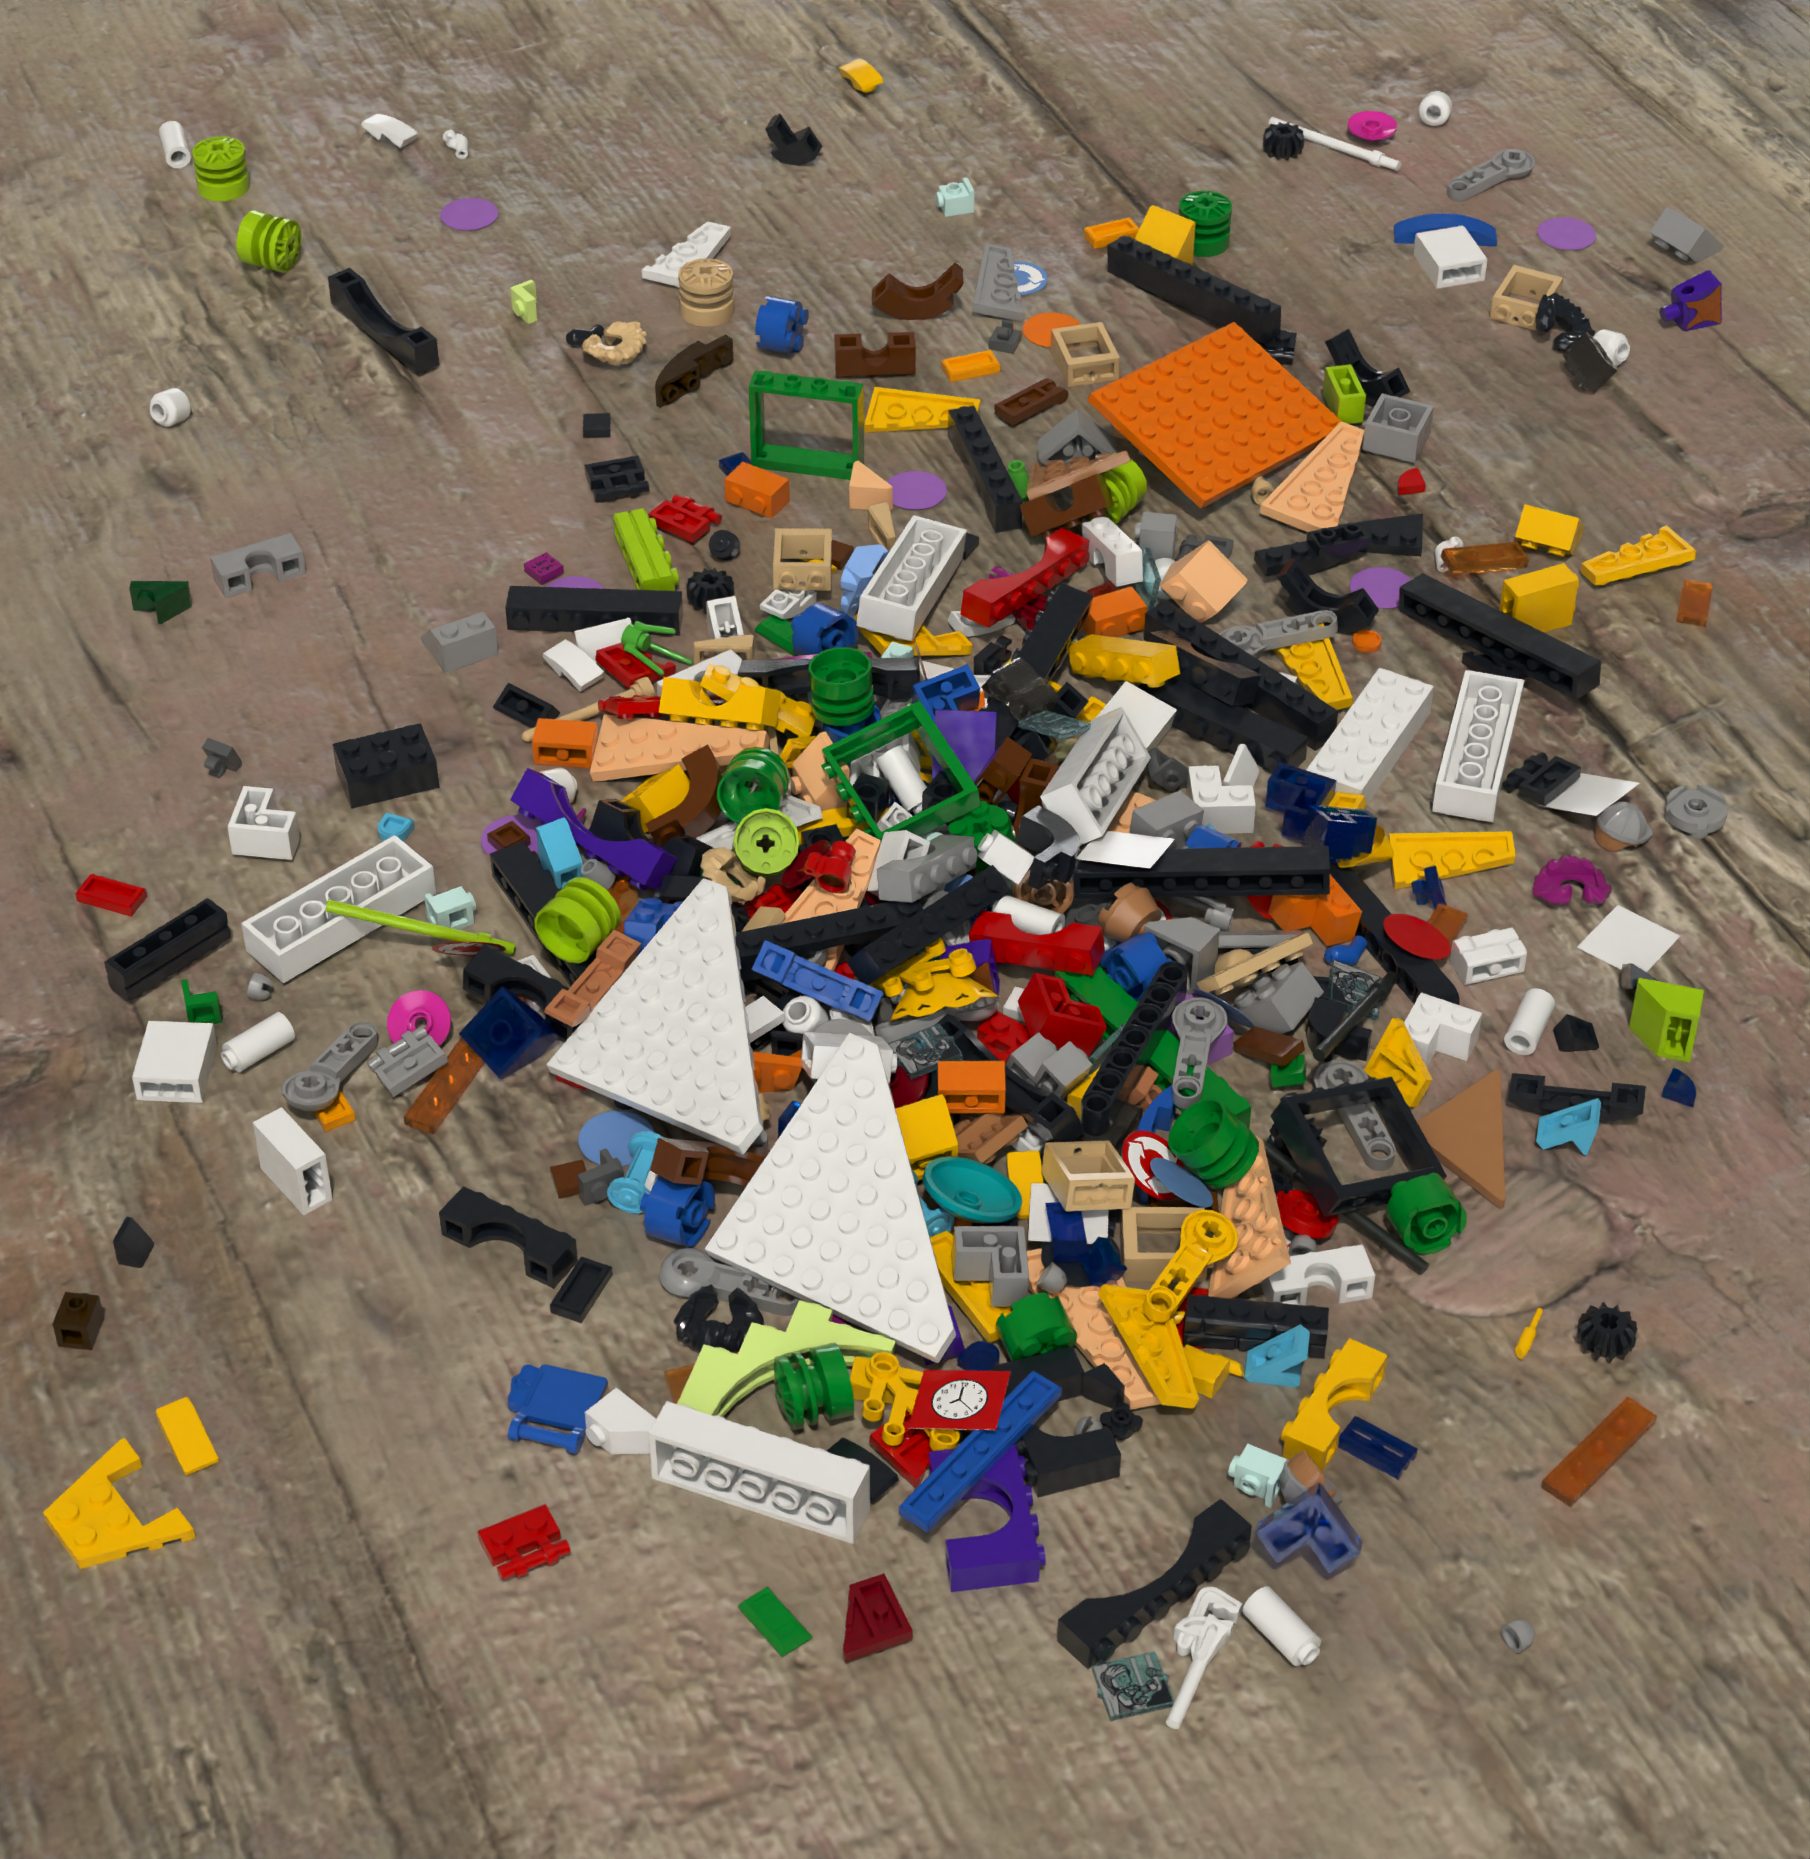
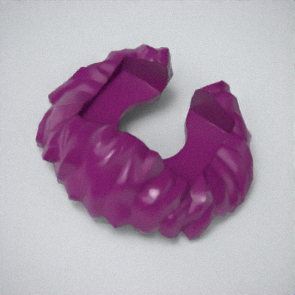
[1532,854,1612,905]

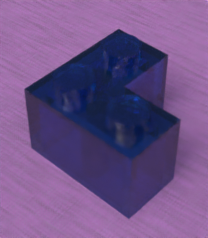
[1265,762,1337,844]
[1303,805,1377,863]
[1255,1481,1363,1574]

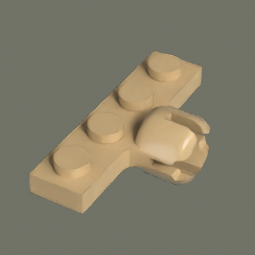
[1196,932,1313,996]

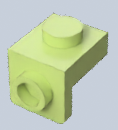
[510,280,537,324]

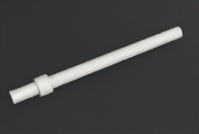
[1269,117,1401,171]

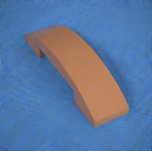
[545,930,641,1027]

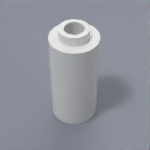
[159,121,191,168]
[876,745,927,815]
[991,895,1065,935]
[1504,988,1555,1055]
[221,1012,295,1072]
[1243,1586,1321,1666]

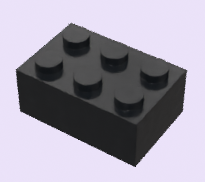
[333,723,440,809]

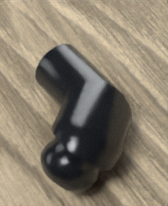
[566,324,604,347]

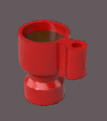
[803,841,856,893]

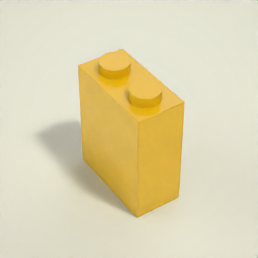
[1499,563,1579,633]

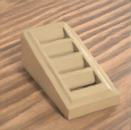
[867,502,896,552]
[694,635,755,665]

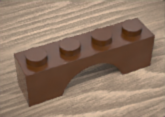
[650,1138,770,1187]

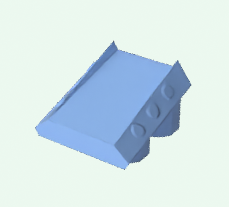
[840,544,889,617]

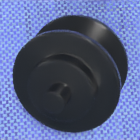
[709,530,740,560]

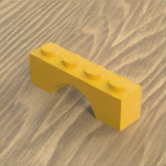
[659,677,781,731]
[1281,1338,1388,1472]

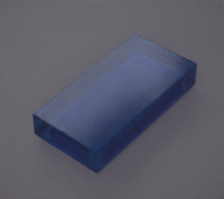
[1045,1202,1089,1262]

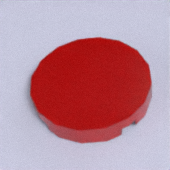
[1276,1189,1339,1238]

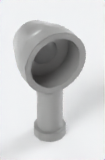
[580,851,615,890]

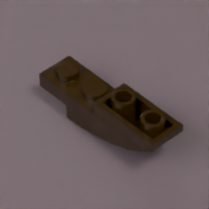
[655,334,733,408]

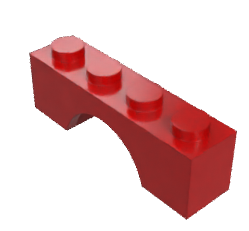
[969,910,1105,976]

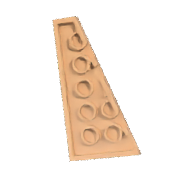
[1260,422,1364,532]
[590,714,770,782]
[782,828,881,1005]
[1208,1135,1291,1299]
[1027,1248,1161,1410]

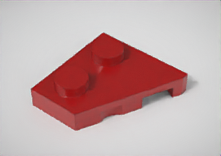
[595,643,676,689]
[869,1410,932,1488]

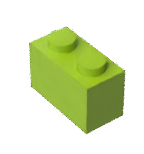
[1323,364,1366,425]

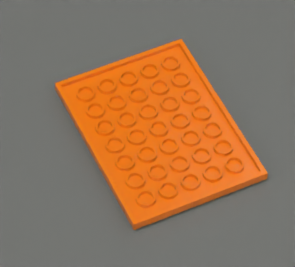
[1087,322,1342,509]

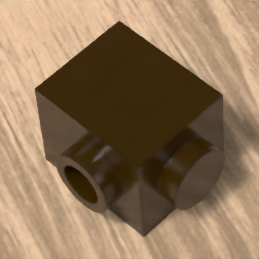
[52,1292,104,1350]

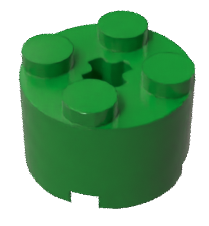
[948,801,1018,875]
[1387,1173,1467,1255]
[996,1293,1077,1361]

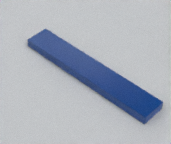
[899,1371,1062,1533]

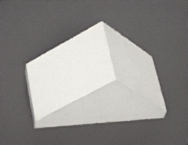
[706,596,745,655]

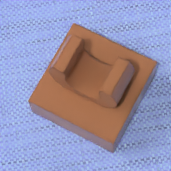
[1123,1066,1162,1111]

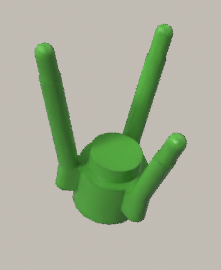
[621,621,693,676]

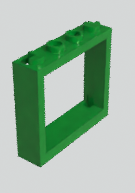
[748,370,864,480]
[821,700,981,842]

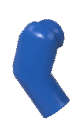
[1324,936,1368,966]

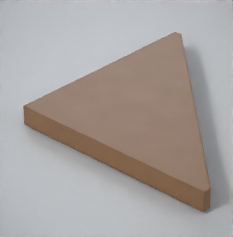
[1026,451,1131,501]
[1417,1069,1506,1209]

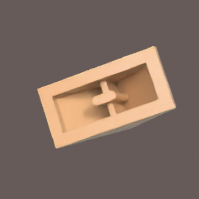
[849,461,893,510]

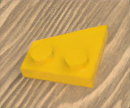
[1364,1018,1433,1107]

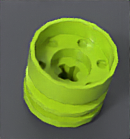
[192,136,250,201]
[236,210,302,273]
[1073,453,1147,524]
[732,808,800,878]
[534,877,621,963]

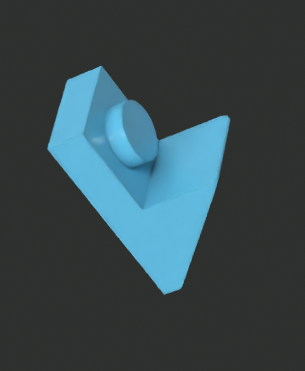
[1536,1098,1601,1156]
[1244,1324,1310,1387]

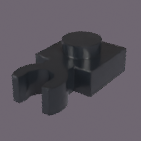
[974,636,1012,675]

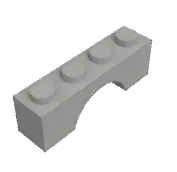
[876,835,977,902]

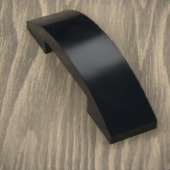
[1508,1073,1646,1122]

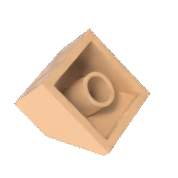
[1159,540,1248,623]
[790,732,849,811]

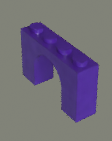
[928,1444,1046,1592]

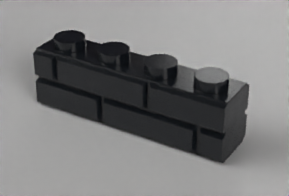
[104,898,231,1001]
[1183,1294,1329,1359]

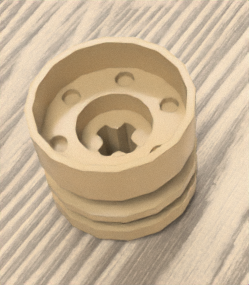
[678,258,735,327]

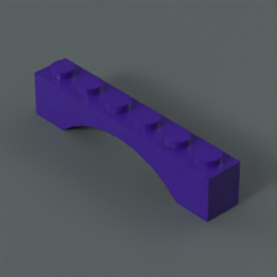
[510,768,678,891]

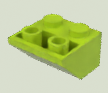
[1629,978,1704,1063]

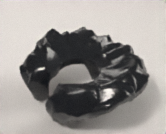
[1535,292,1595,351]
[674,1284,764,1353]

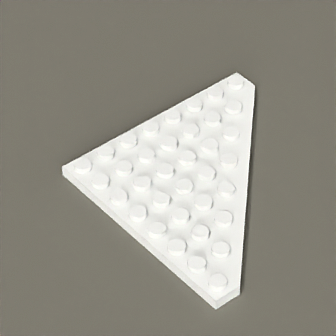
[546,878,763,1154]
[705,1033,956,1363]

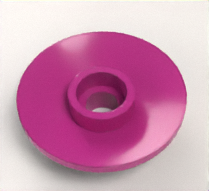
[1348,111,1397,141]
[387,990,451,1047]

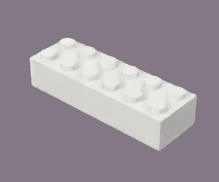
[856,515,967,641]
[1303,668,1434,808]
[1432,670,1524,822]
[1040,707,1151,845]
[241,835,436,983]
[648,1401,870,1544]

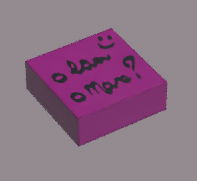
[524,552,564,585]

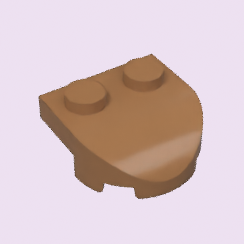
[953,1113,1028,1164]

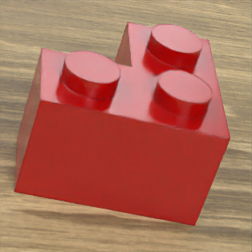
[1017,972,1107,1057]

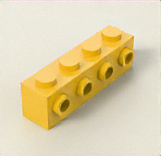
[1068,634,1180,688]

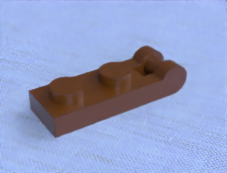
[995,378,1069,425]

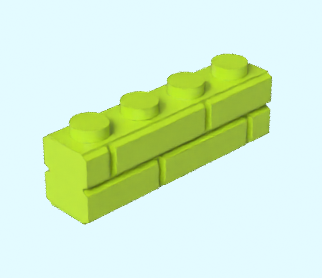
[613,508,679,591]

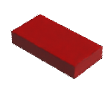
[75,874,147,917]

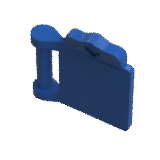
[507,1364,608,1455]

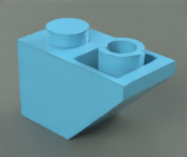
[536,817,583,889]

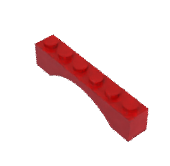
[960,528,1090,628]

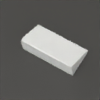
[574,618,632,663]
[1223,744,1259,786]

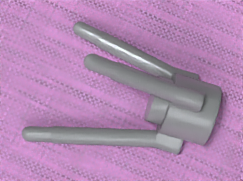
[1169,896,1235,931]

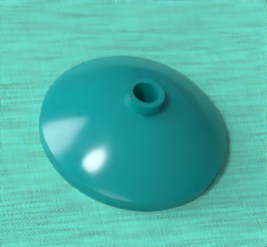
[923,1157,1022,1224]

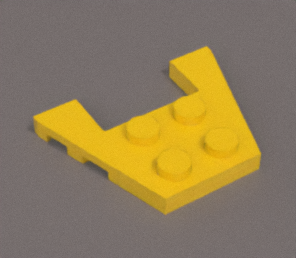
[855,614,973,656]
[43,1438,195,1569]

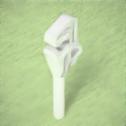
[1166,1587,1242,1729]

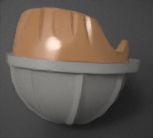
[1594,801,1653,852]
[1280,1450,1343,1512]

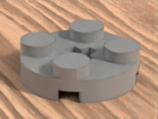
[1664,785,1728,839]

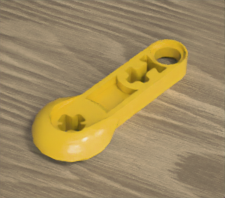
[1143,1210,1238,1322]

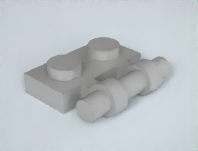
[366,1026,449,1097]

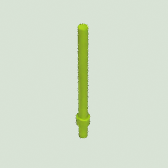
[325,899,515,955]

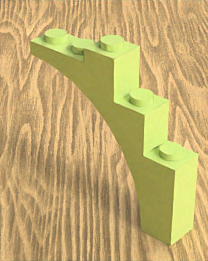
[677,1300,896,1417]

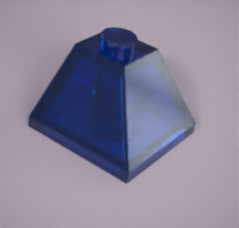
[459,986,559,1079]

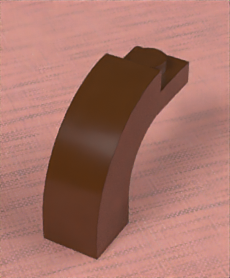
[872,263,964,320]
[645,744,724,847]
[1013,758,1059,856]

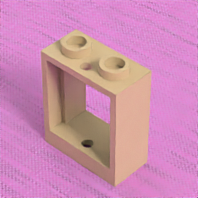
[1490,265,1563,331]
[1050,322,1120,387]
[773,528,832,591]
[1041,1140,1135,1211]
[1121,1207,1214,1282]

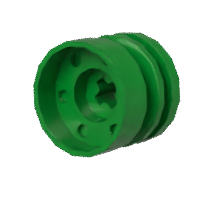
[1178,191,1232,257]
[808,647,874,726]
[717,747,790,824]
[1168,1098,1259,1189]
[774,1342,854,1430]

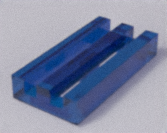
[1338,1415,1418,1480]

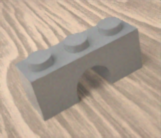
[210,533,306,599]

